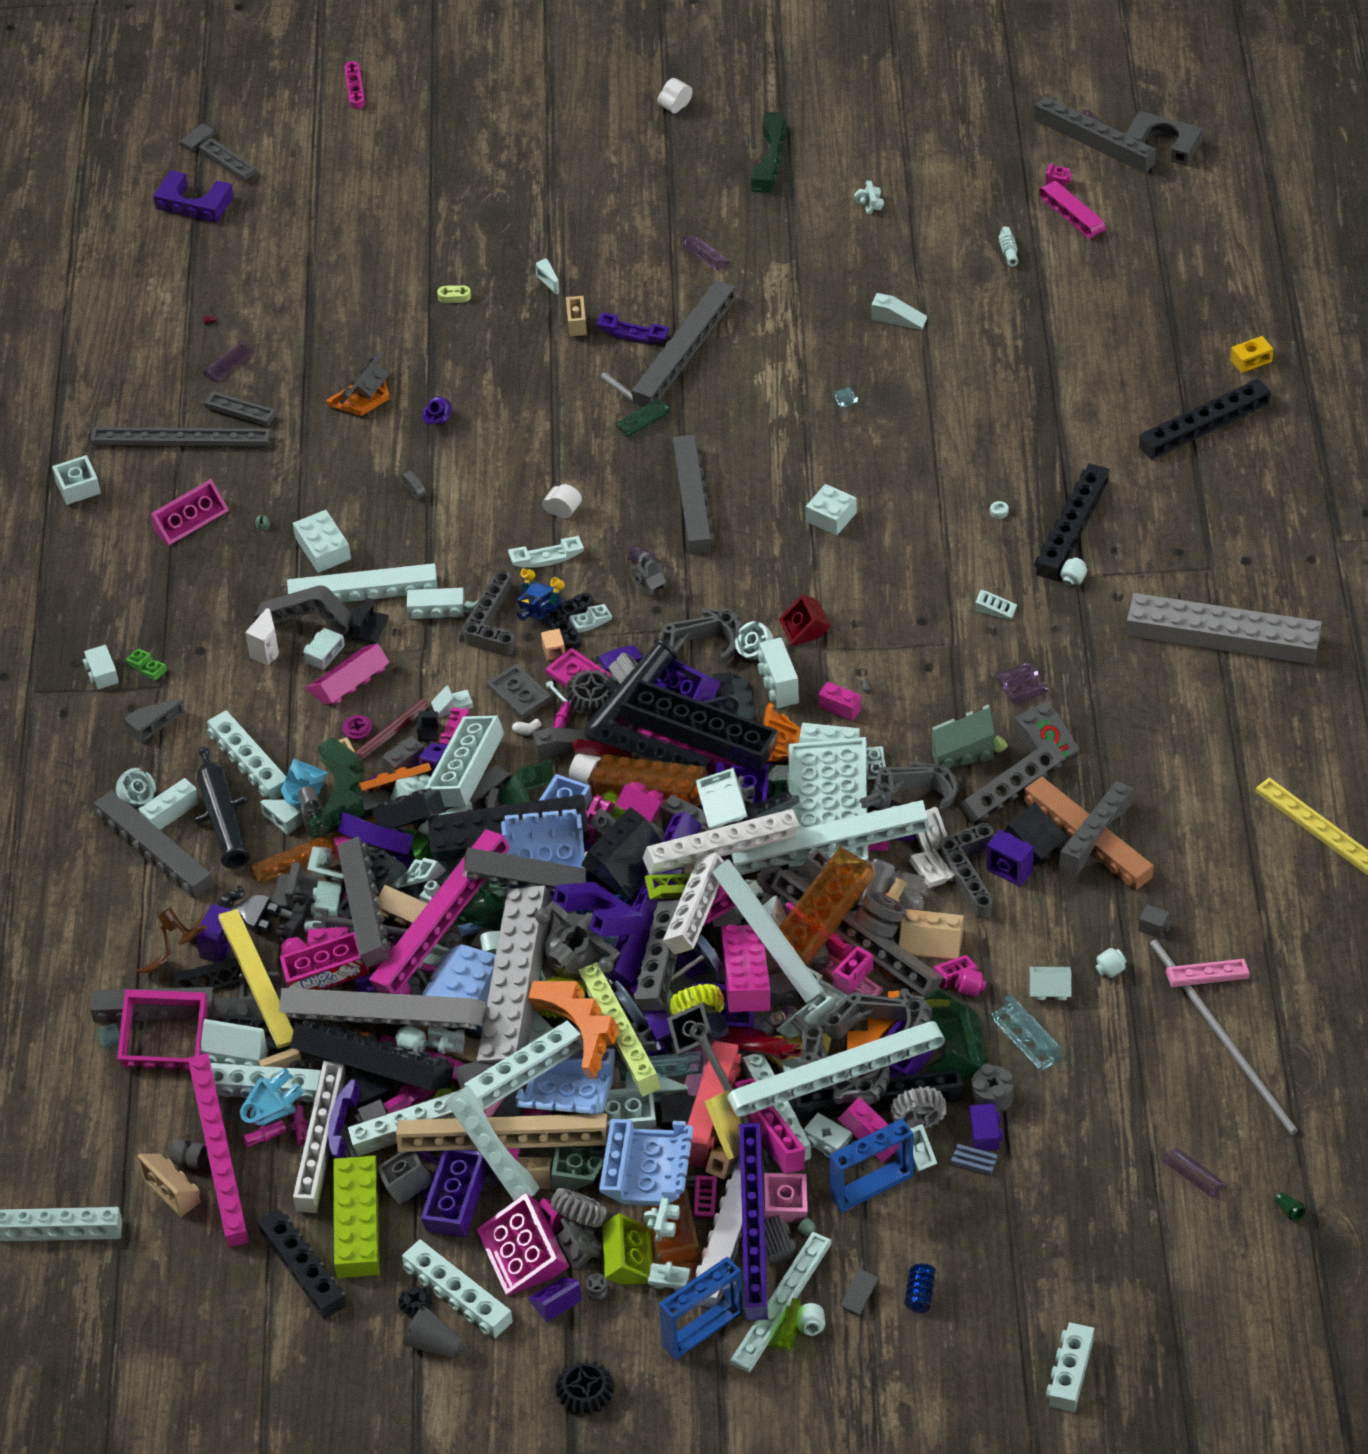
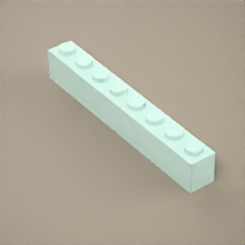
[287,563,438,603]

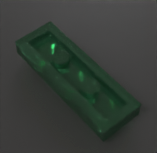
[616,398,670,437]

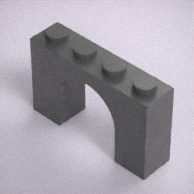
[1125,111,1203,166]
[661,794,734,863]

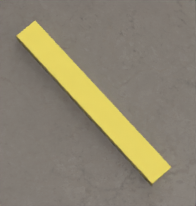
[1256,777,1368,875]
[218,909,293,1049]

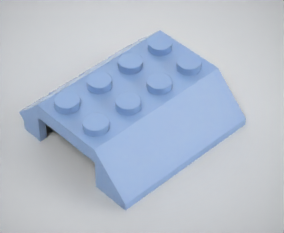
[501,809,587,890]
[422,945,496,1035]
[516,1048,615,1113]
[599,1119,694,1206]

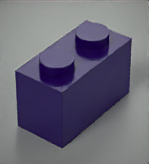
[970,1103,1003,1151]

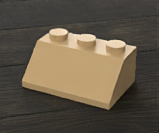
[378,885,428,926]
[899,909,964,961]
[137,1154,201,1217]

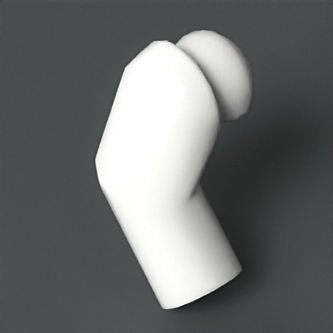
[512,719,542,736]

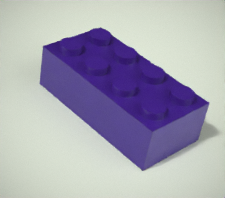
[421,1150,489,1237]

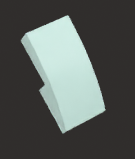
[569,604,612,633]
[867,746,886,781]

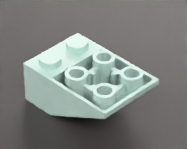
[696,768,747,829]

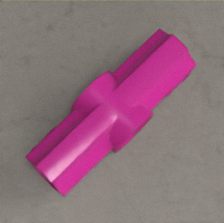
[383,1084,439,1114]

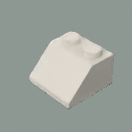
[245,608,279,665]

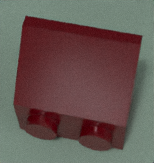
[779,594,831,646]

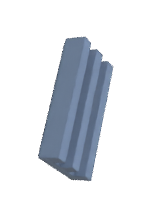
[951,1144,998,1175]

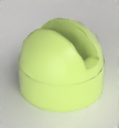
[994,736,1008,753]

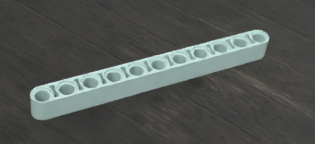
[727,1021,945,1117]

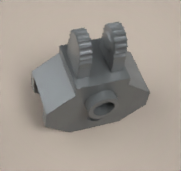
[631,552,667,595]

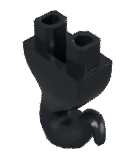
[219,885,282,935]

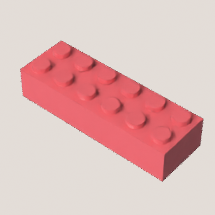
[687,1041,742,1168]

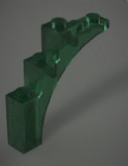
[307,737,365,839]

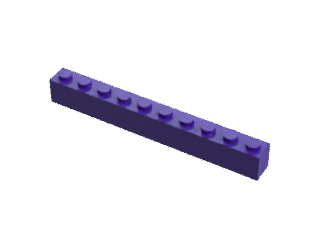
[603,811,702,986]
[739,1123,768,1321]

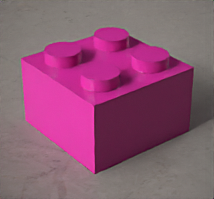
[616,781,667,823]

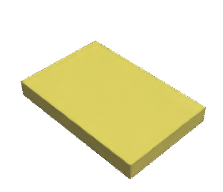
[705,1090,742,1160]

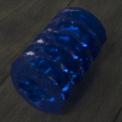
[904,1263,936,1313]

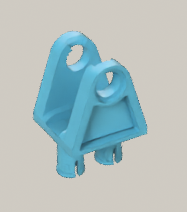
[281,759,328,809]
[240,1067,305,1126]

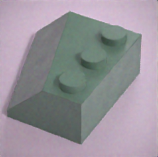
[932,704,994,768]
[550,1130,609,1191]

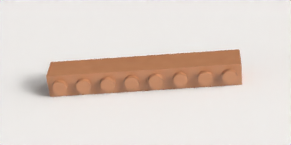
[1025,776,1154,890]

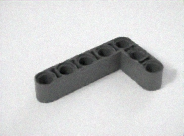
[463,570,515,656]
[254,585,353,635]
[298,786,393,837]
[940,823,993,919]

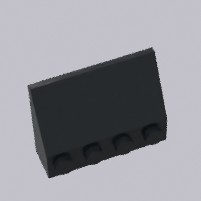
[581,807,662,901]

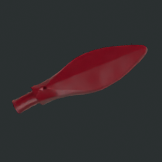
[719,1026,802,1060]

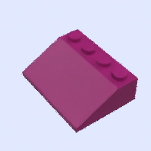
[476,1194,569,1296]

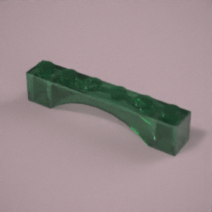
[751,112,787,193]

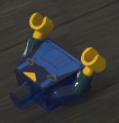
[516,568,565,621]

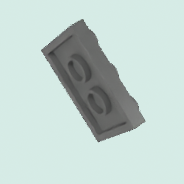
[487,664,552,719]

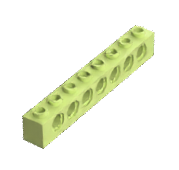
[579,962,661,1097]

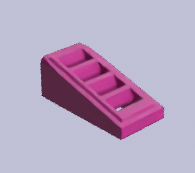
[933,955,978,989]
[694,1175,717,1218]

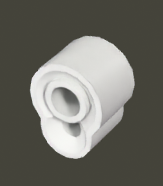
[657,78,692,113]
[542,484,582,518]
[569,753,605,788]

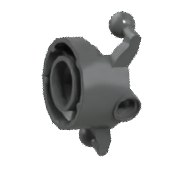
[535,901,620,978]

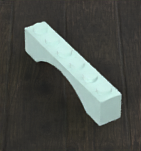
[446,1085,540,1201]

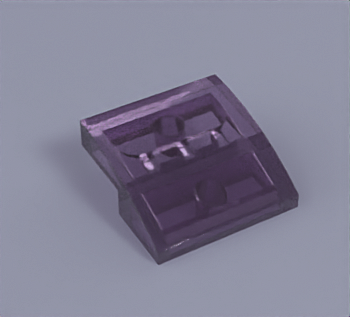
[996,662,1048,704]

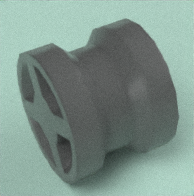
[586,1274,608,1301]

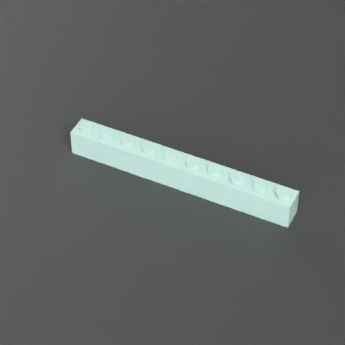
[732,800,930,875]

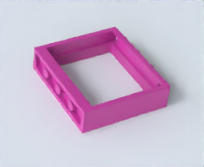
[117,989,209,1071]

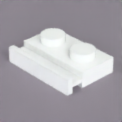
[916,807,947,852]
[909,849,954,888]

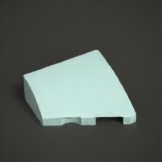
[391,858,445,889]

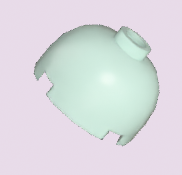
[735,621,773,660]
[116,768,156,808]

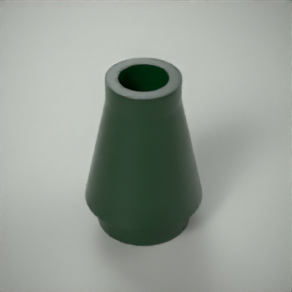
[1275,1192,1306,1221]

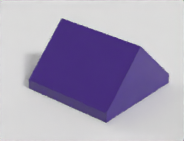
[528,1276,582,1322]

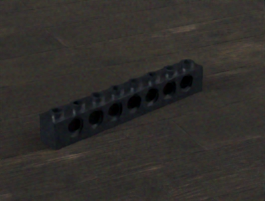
[1139,379,1271,460]
[1034,463,1110,581]
[795,1069,963,1122]

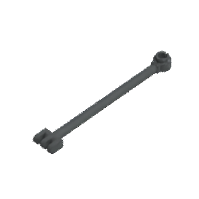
[312,907,461,949]
[690,1023,775,1166]

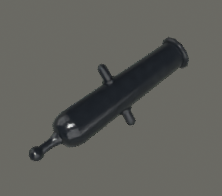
[572,639,678,759]
[194,747,251,869]

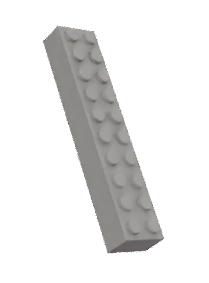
[1126,593,1322,664]
[477,886,553,1065]
[279,988,486,1029]

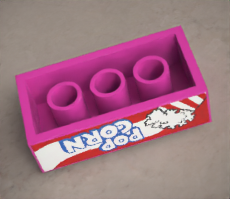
[280,932,370,990]

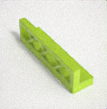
[645,874,691,900]

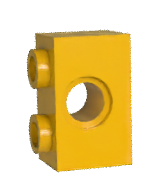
[1230,336,1273,373]

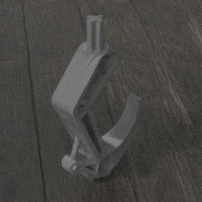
[659,607,744,664]
[859,760,959,810]
[810,988,932,1039]
[791,1015,890,1105]

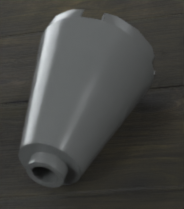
[857,859,900,909]
[402,1306,465,1359]

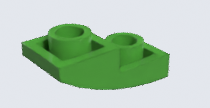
[125,649,168,681]

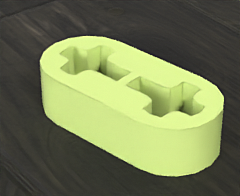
[437,285,471,303]

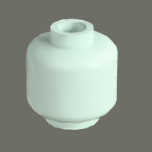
[1060,558,1087,586]
[1095,948,1127,978]
[395,1025,427,1053]
[797,1303,825,1336]

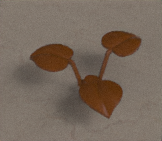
[136,907,208,973]

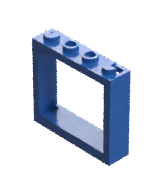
[829,1118,913,1213]
[659,1256,743,1360]

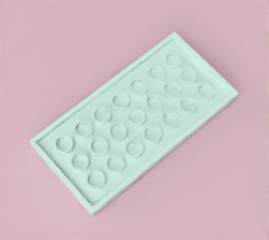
[789,737,868,871]

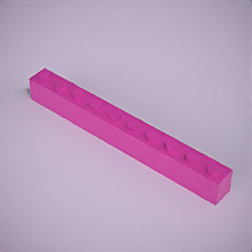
[369,830,511,994]
[188,1053,249,1248]

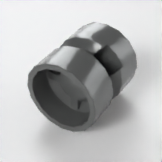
[170,1138,208,1170]

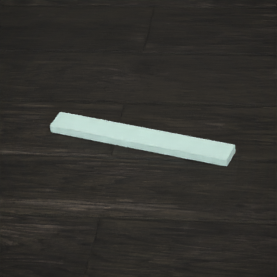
[712,859,824,1003]
[730,1232,831,1373]

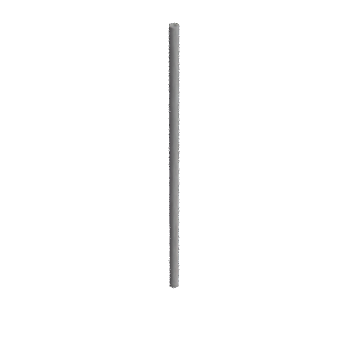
[1150,939,1298,1135]

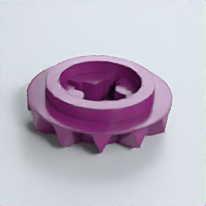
[342,715,372,741]

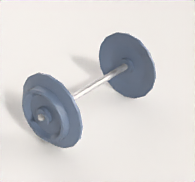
[614,934,723,1029]

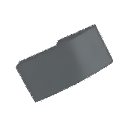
[840,1268,879,1315]

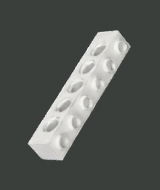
[663,852,724,955]

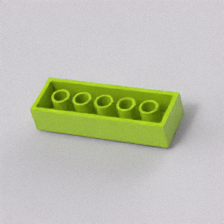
[334,1156,379,1278]

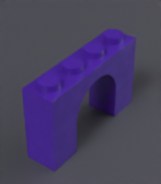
[153,170,234,223]
[553,882,644,937]

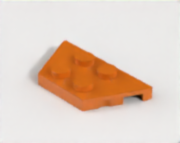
[326,380,390,416]
[763,703,801,761]
[359,763,431,793]

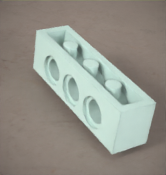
[1046,1322,1094,1412]

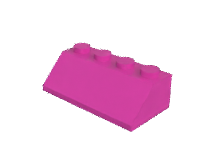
[306,643,390,705]

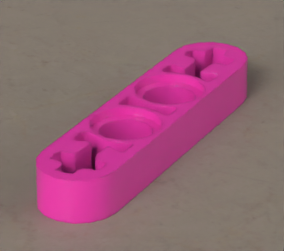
[344,61,365,109]

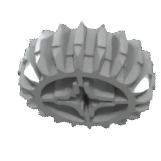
[890,1086,946,1129]
[550,1188,607,1227]

